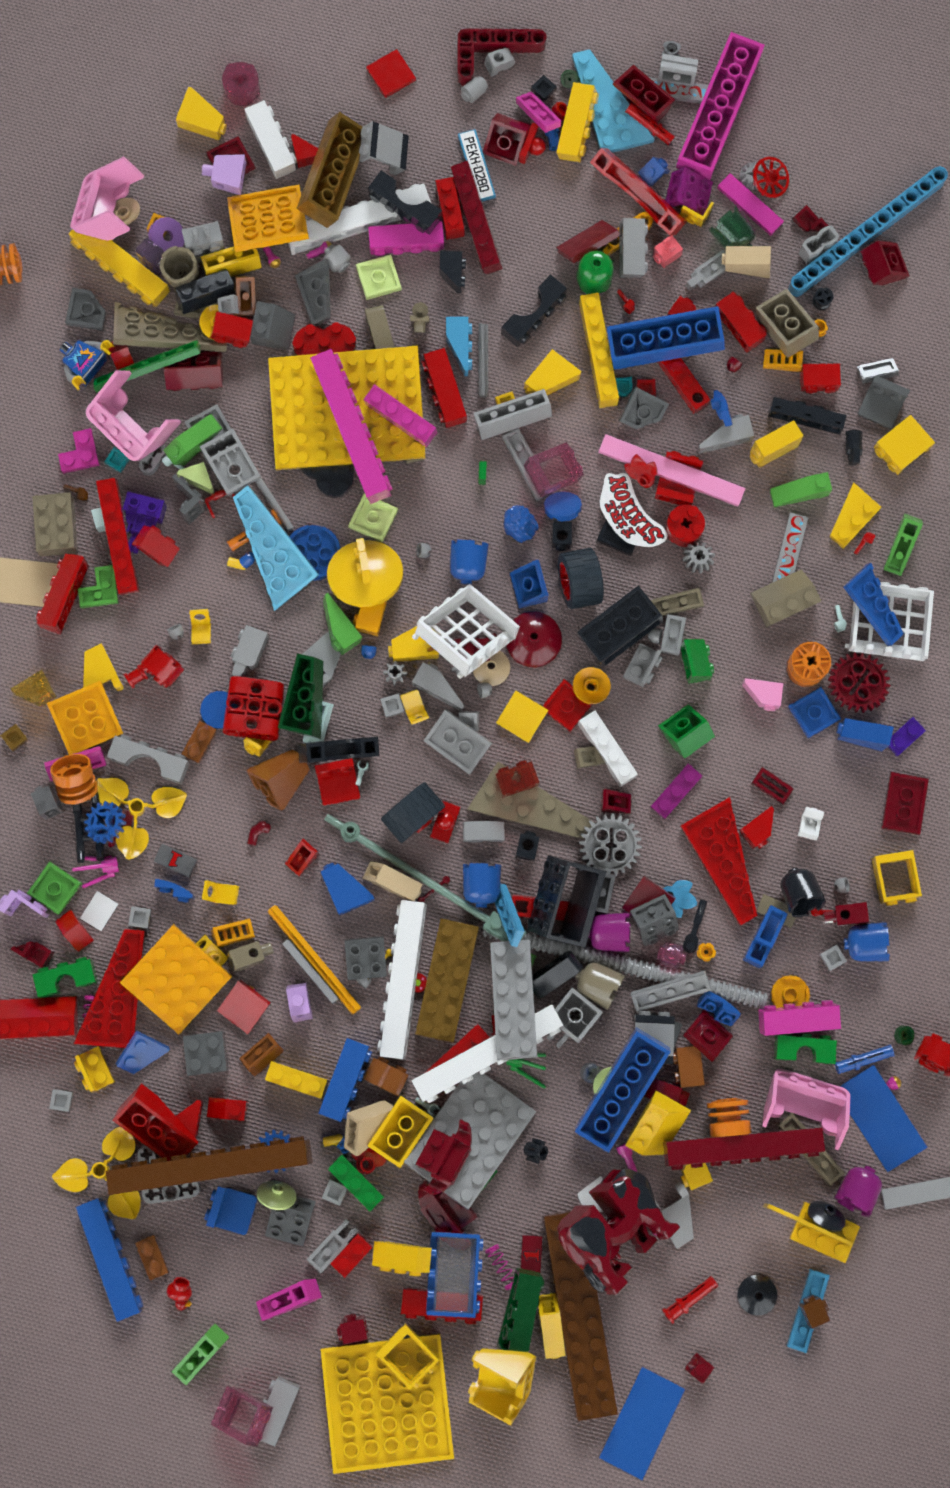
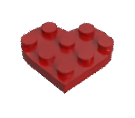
[292,322,356,356]

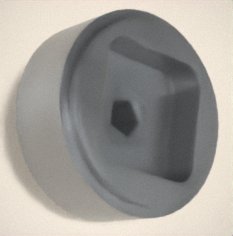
[580,1063,601,1083]

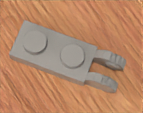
[307,1219,358,1274]

